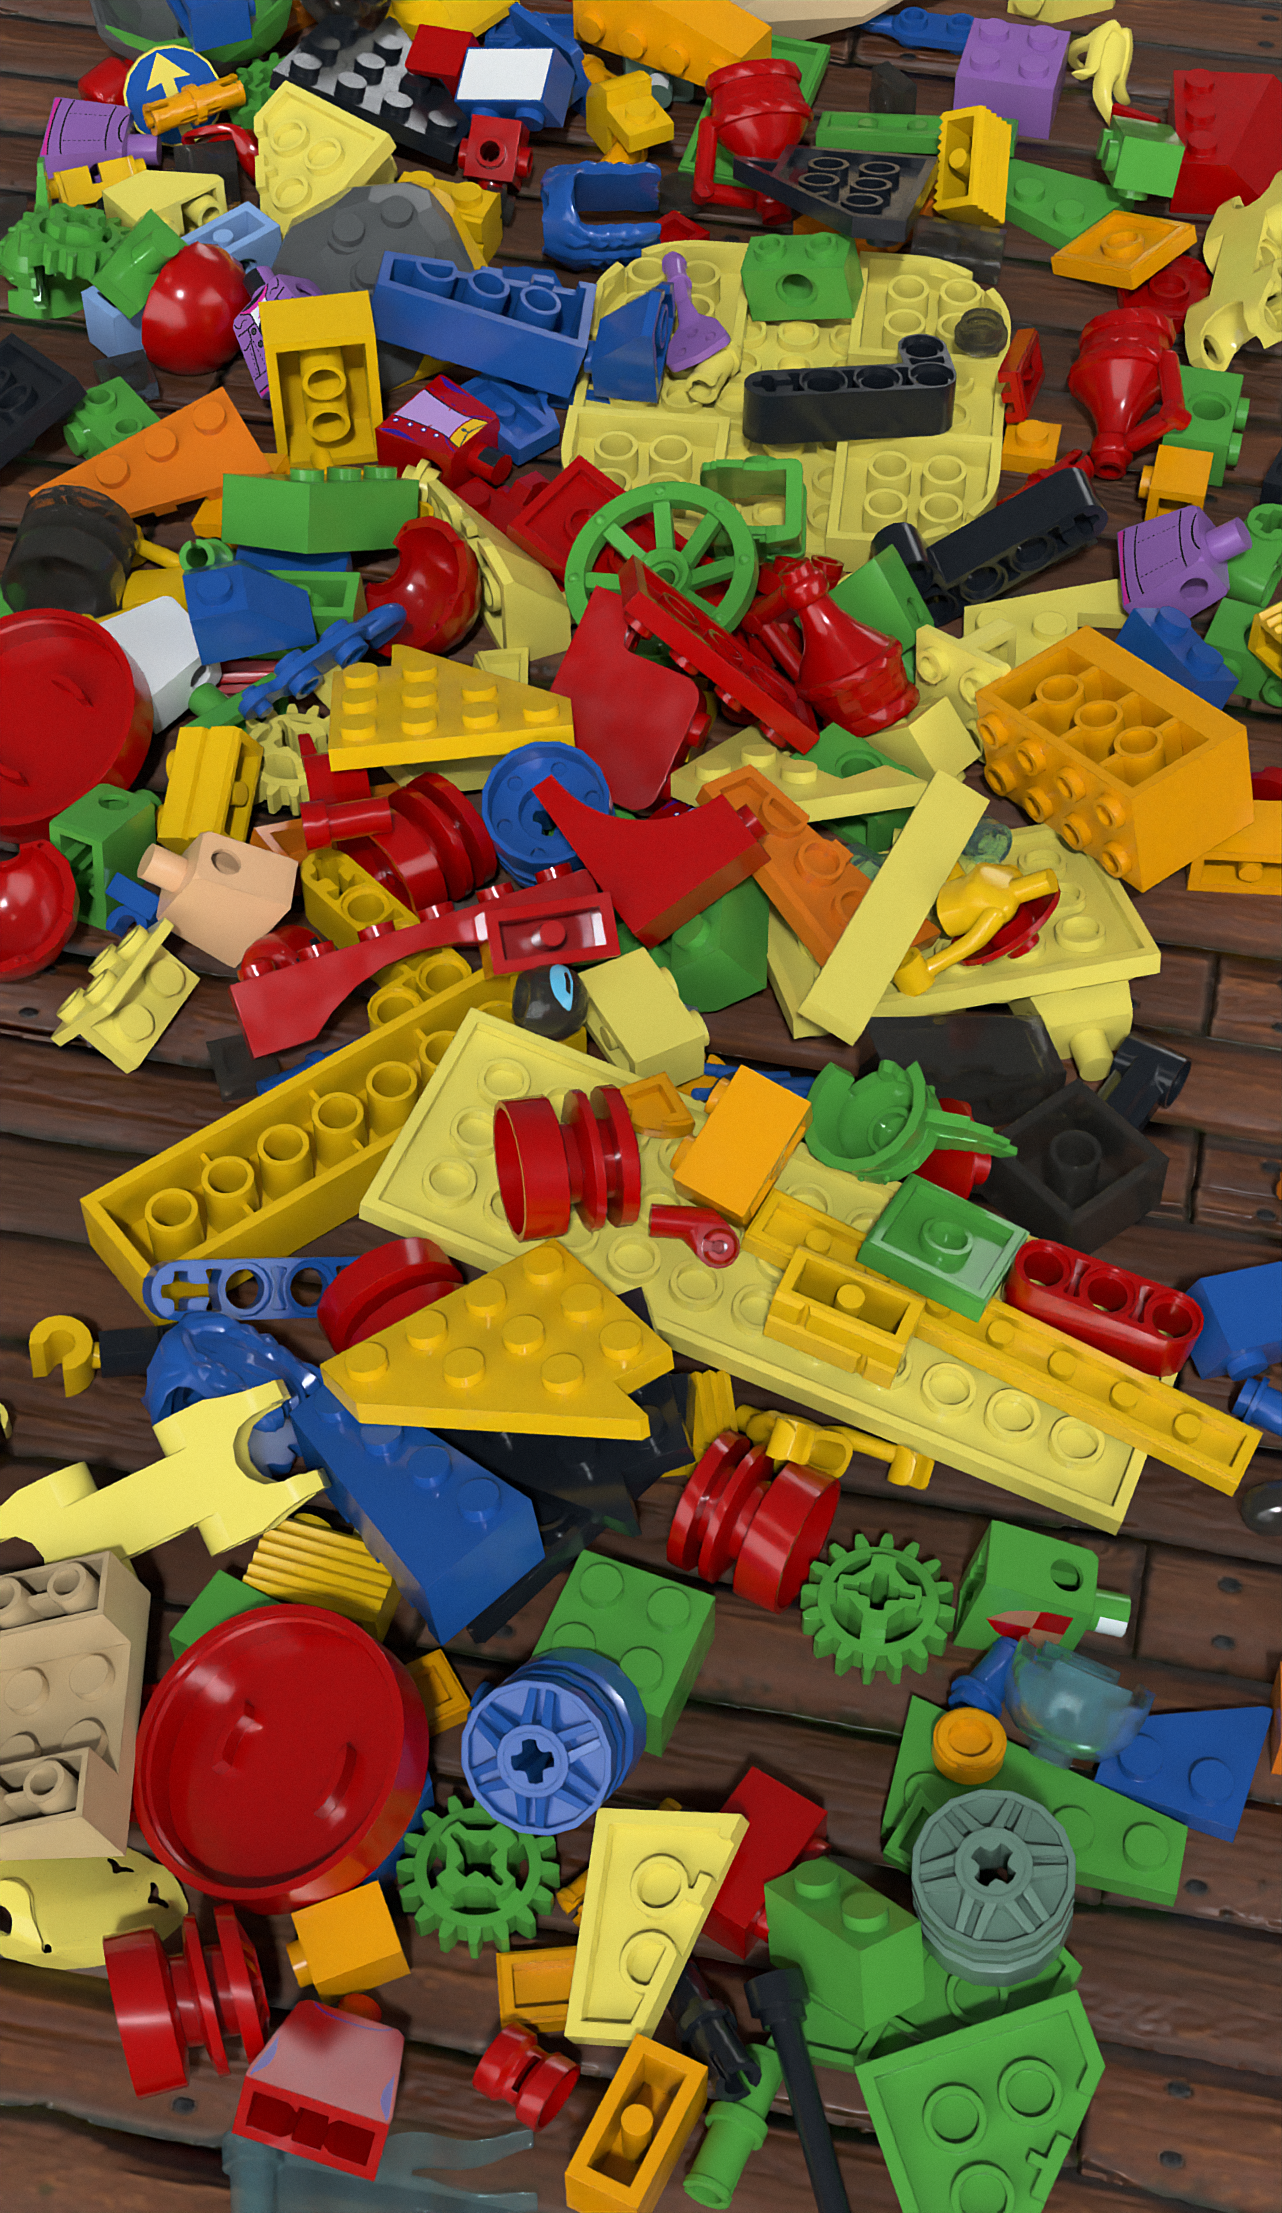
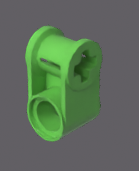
[1224,503,1282,609]

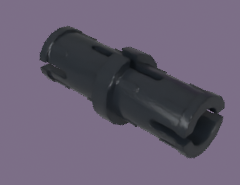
[666,1959,762,2102]

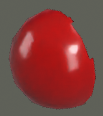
[142,241,252,375]
[364,516,483,658]
[0,839,80,982]

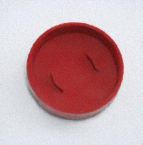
[0,608,154,844]
[132,1604,429,1915]

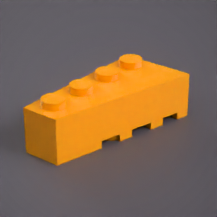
[573,0,772,87]

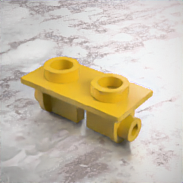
[48,155,147,209]

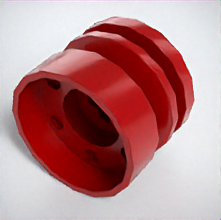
[336,771,497,917]
[493,1084,641,1243]
[667,1429,841,1615]
[102,1902,271,2100]

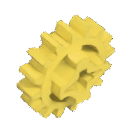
[245,704,330,816]

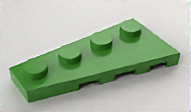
[881,1695,1188,1907]

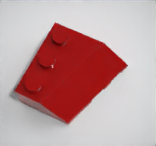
[1166,68,1282,215]

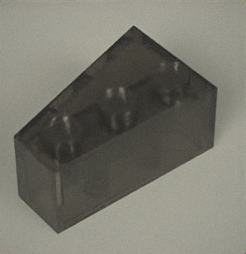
[858,1015,1067,1128]

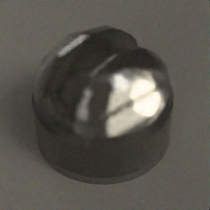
[1241,1479,1282,1537]

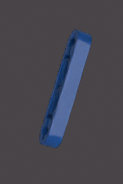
[142,1255,362,1321]

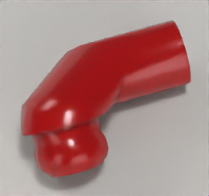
[648,1203,740,1269]

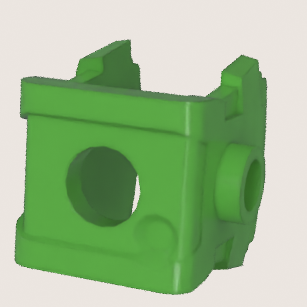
[700,455,807,563]

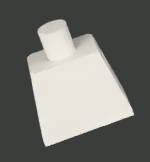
[99,596,222,734]

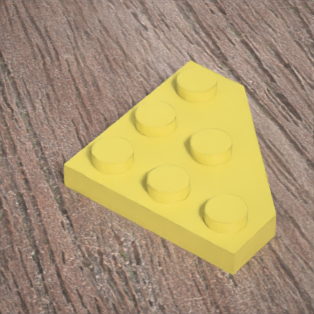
[254,80,397,241]

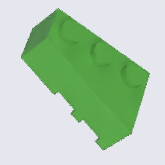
[221,465,419,554]

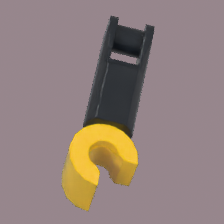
[29,1315,179,1398]

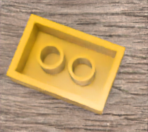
[258,290,383,468]

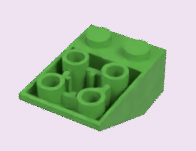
[574,876,769,1023]

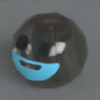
[511,964,590,1042]

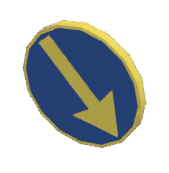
[123,44,220,147]

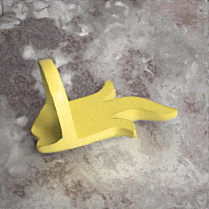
[1068,19,1133,127]

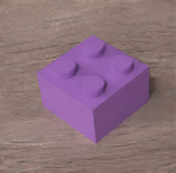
[953,18,1071,140]

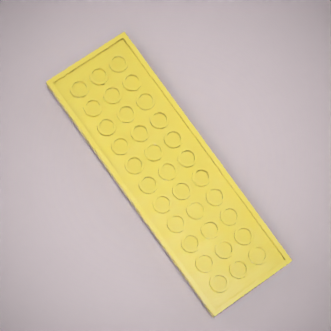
[359,1007,1178,1536]

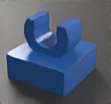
[105,872,176,937]

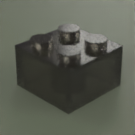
[976,1078,1170,1255]

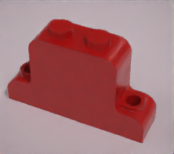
[549,585,712,816]

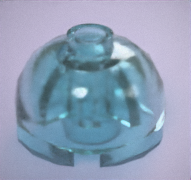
[1004,1635,1157,1770]

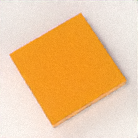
[1051,210,1197,290]

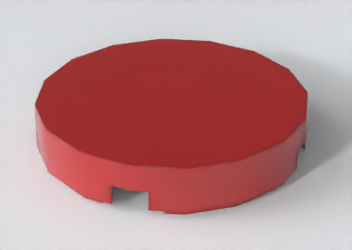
[1117,254,1213,334]

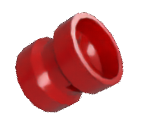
[472,2021,581,2132]

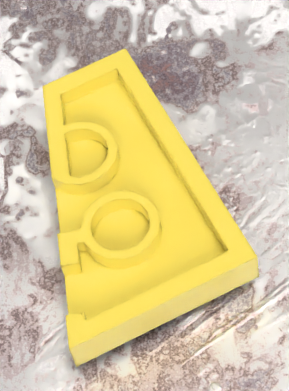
[564,1808,750,2047]

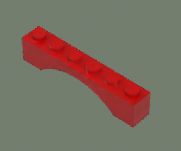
[227,862,598,1061]

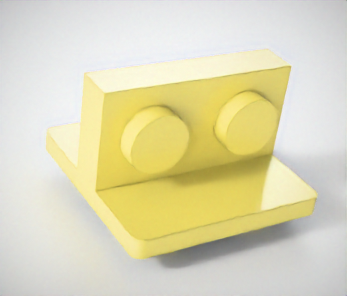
[915,618,1017,764]
[50,917,200,1074]

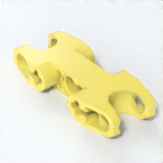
[1184,170,1282,372]
[0,1379,332,1580]

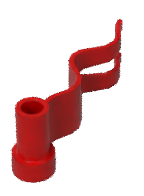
[297,733,393,852]

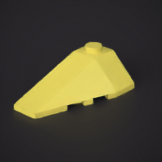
[427,479,576,661]

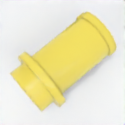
[685,340,742,403]

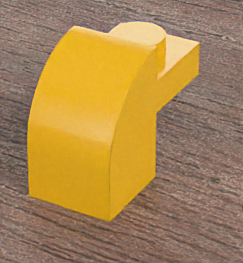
[586,70,674,155]

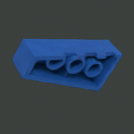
[370,251,597,399]
[289,1385,546,1647]

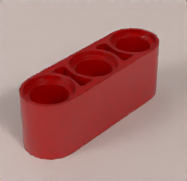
[1001,1239,1204,1377]

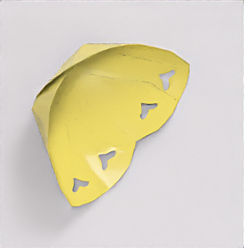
[0,1847,188,1970]

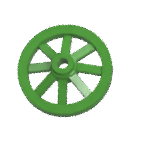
[564,481,759,667]

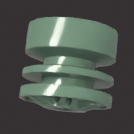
[911,1789,1076,1987]

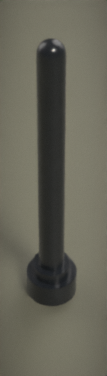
[743,1968,852,2213]

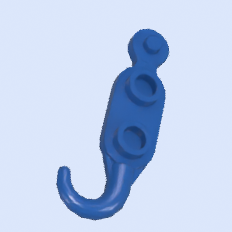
[856,7,974,55]
[238,603,407,720]

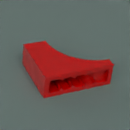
[532,774,772,950]

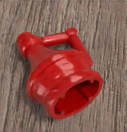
[690,58,815,226]
[1066,307,1192,480]
[741,557,920,737]

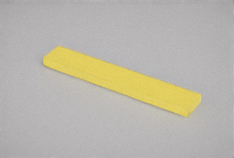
[797,768,990,1046]

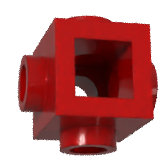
[458,114,533,197]

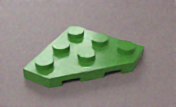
[854,1989,1105,2213]

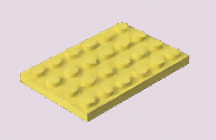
[767,823,1161,1039]

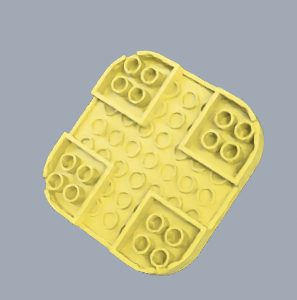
[561,240,1011,572]

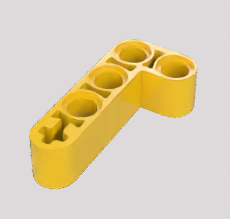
[300,849,472,1032]

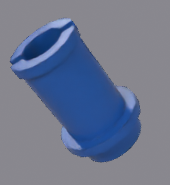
[1232,1376,1282,1437]
[948,1636,1035,1720]

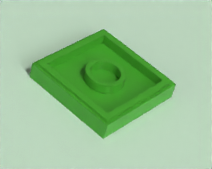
[856,1173,1030,1323]

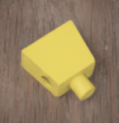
[1007,981,1133,1081]

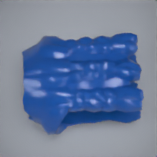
[540,160,662,271]
[140,1310,324,1479]

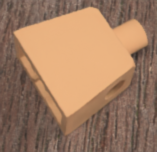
[137,831,298,968]

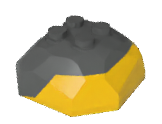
[271,181,488,395]

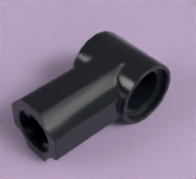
[1079,1030,1192,1154]

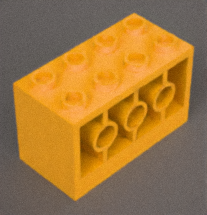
[975,625,1255,893]

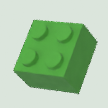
[530,1549,716,1758]

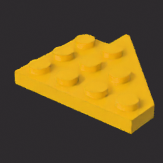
[328,644,575,772]
[319,1237,674,1441]

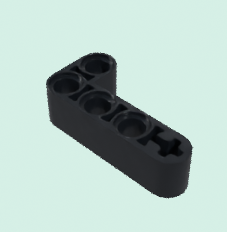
[742,334,957,445]
[870,467,1108,628]

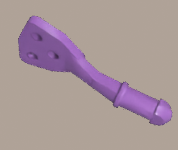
[662,251,731,372]

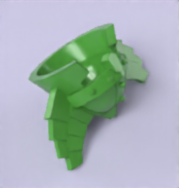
[0,157,93,320]
[802,1060,1018,1185]

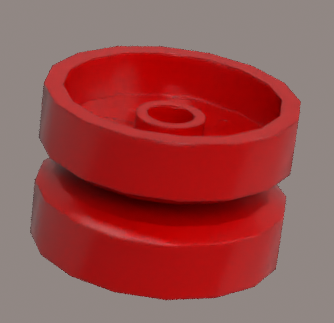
[316,1237,465,1355]

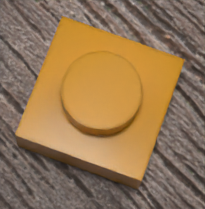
[1000,420,1062,474]

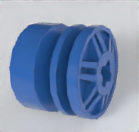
[481,741,616,888]
[461,1647,647,1836]

